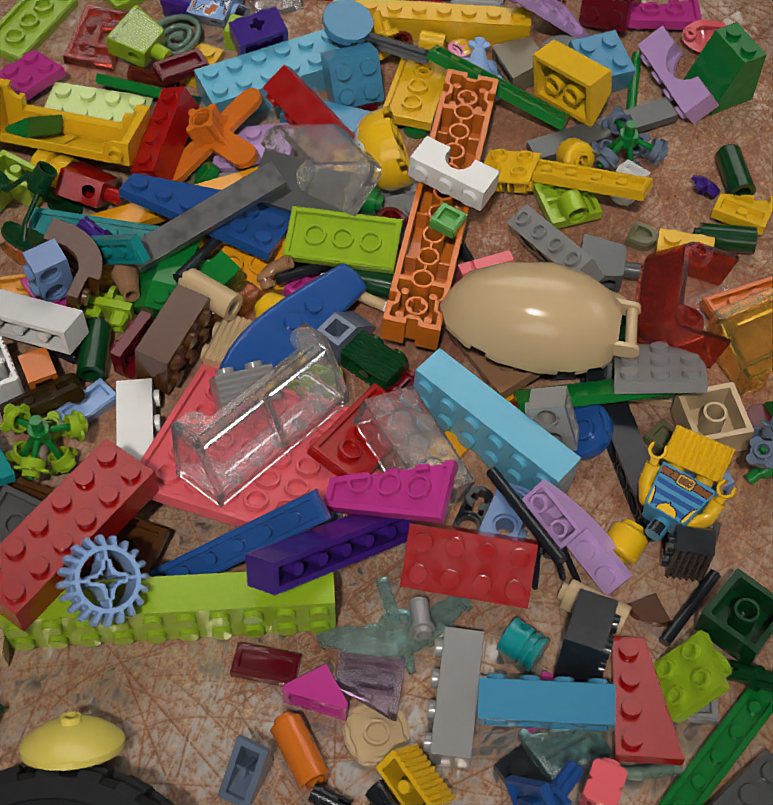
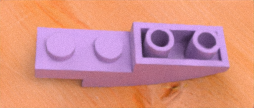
[522,479,633,595]

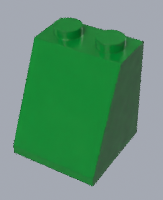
[683,22,767,116]

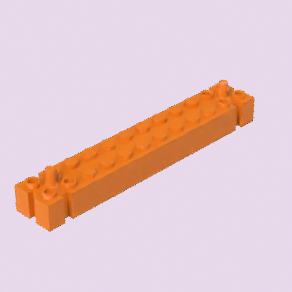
[380,69,499,350]

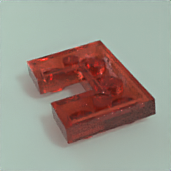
[63,5,129,71]

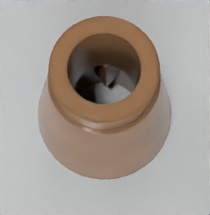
[111,264,140,302]

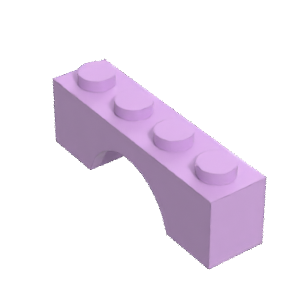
[638,25,719,124]

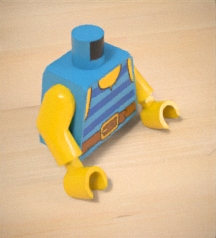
[638,441,738,541]

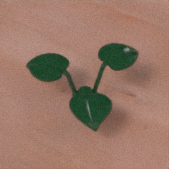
[0,161,84,252]

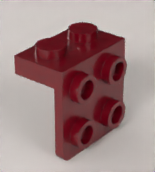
[579,0,642,33]
[110,310,162,393]

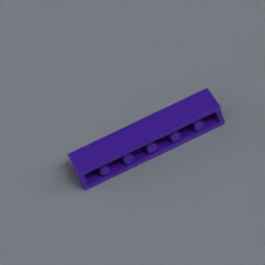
[245,514,412,595]

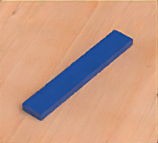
[149,488,332,577]

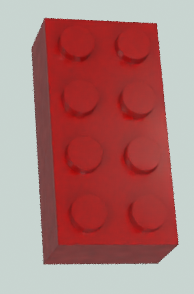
[400,520,538,609]

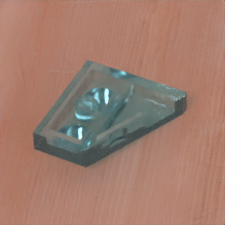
[518,729,611,783]

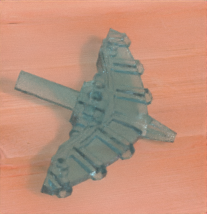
[316,577,472,675]

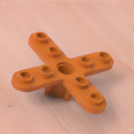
[172,88,263,182]

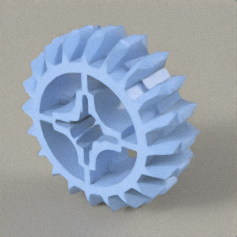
[56,535,150,628]

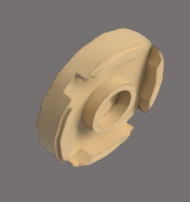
[343,700,410,769]

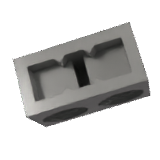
[525,385,580,451]

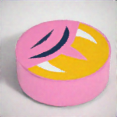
[448,39,473,58]

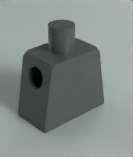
[581,234,641,293]

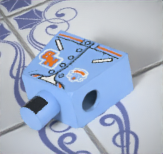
[186,0,251,28]

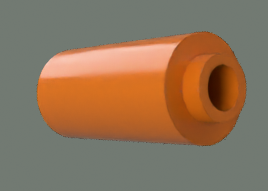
[270,712,331,792]

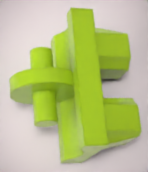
[83,285,137,334]

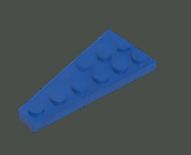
[119,173,291,261]

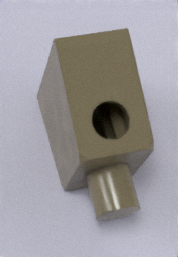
[492,37,542,90]

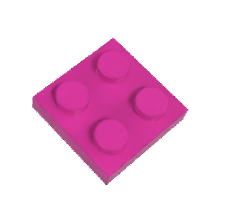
[0,49,66,101]

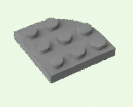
[614,341,708,394]

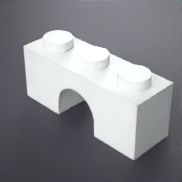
[408,136,500,211]

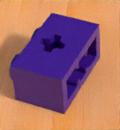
[229,6,288,56]

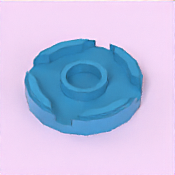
[322,0,373,46]

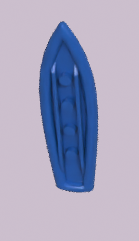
[219,263,367,372]

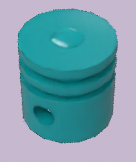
[496,617,551,672]

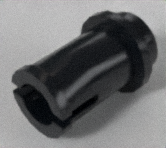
[308,782,354,805]

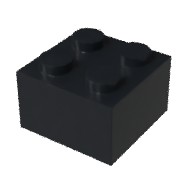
[553,588,621,683]

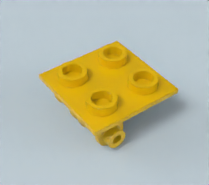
[484,149,541,194]

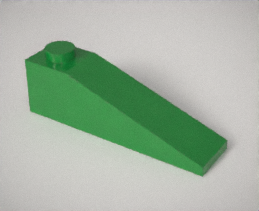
[130,235,207,319]

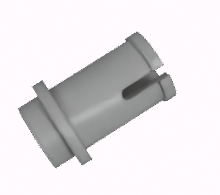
[408,596,435,641]

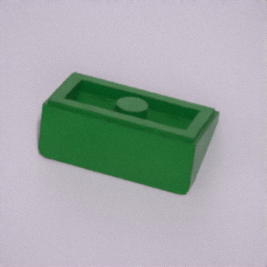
[5,114,62,138]

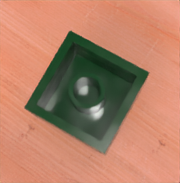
[694,568,773,666]

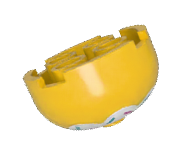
[353,106,415,191]

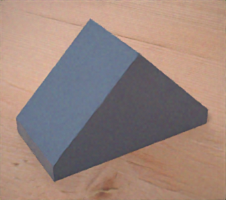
[218,734,273,805]

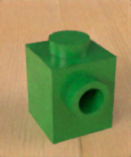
[200,250,246,290]

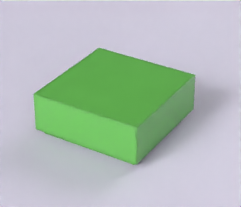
[428,202,468,239]

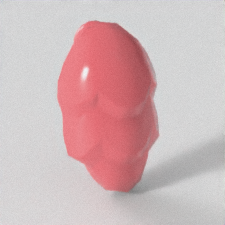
[682,19,725,53]

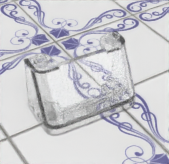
[261,124,382,217]

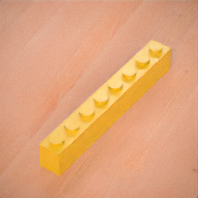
[333,0,531,46]

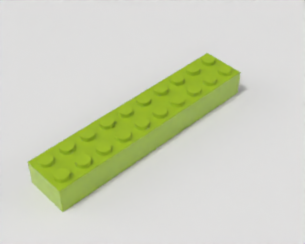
[0,571,336,651]

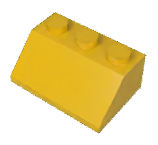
[532,39,612,127]

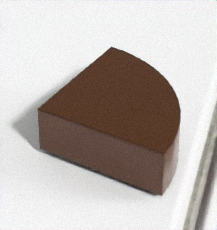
[627,593,671,627]

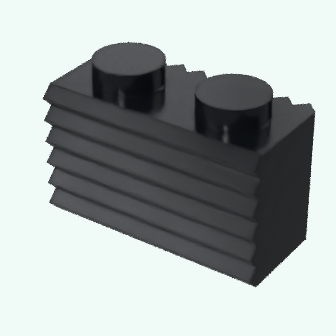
[660,525,716,583]

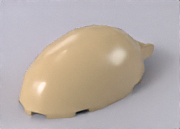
[439,262,641,375]

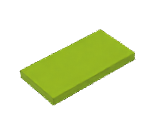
[0,0,79,62]
[283,206,403,274]

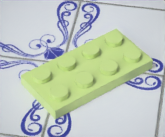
[44,82,155,122]

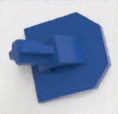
[504,760,584,805]

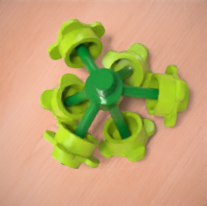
[0,403,88,481]

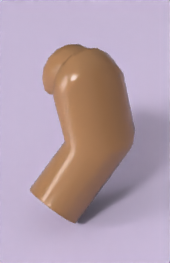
[257,255,294,290]

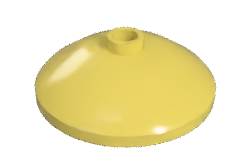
[19,711,125,771]

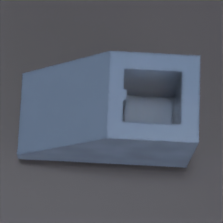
[316,311,375,365]

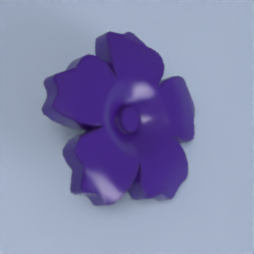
[691,175,721,198]

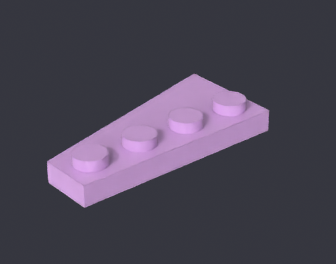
[509,0,589,39]

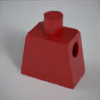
[54,162,125,208]

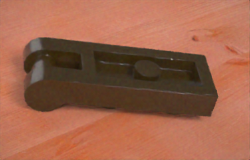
[0,373,85,420]

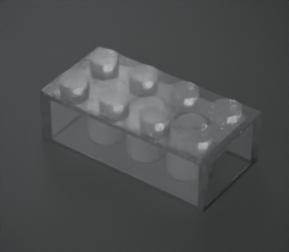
[353,385,476,506]

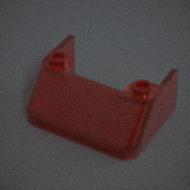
[636,241,739,369]

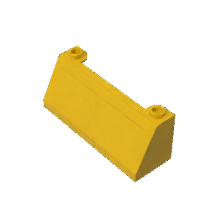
[0,78,151,166]

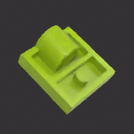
[533,183,603,229]
[653,630,732,724]

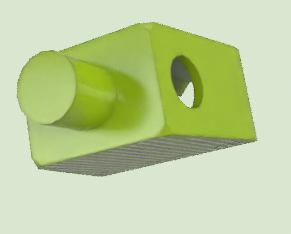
[106,5,172,67]

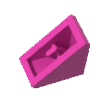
[282,664,348,721]

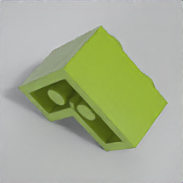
[0,149,43,212]

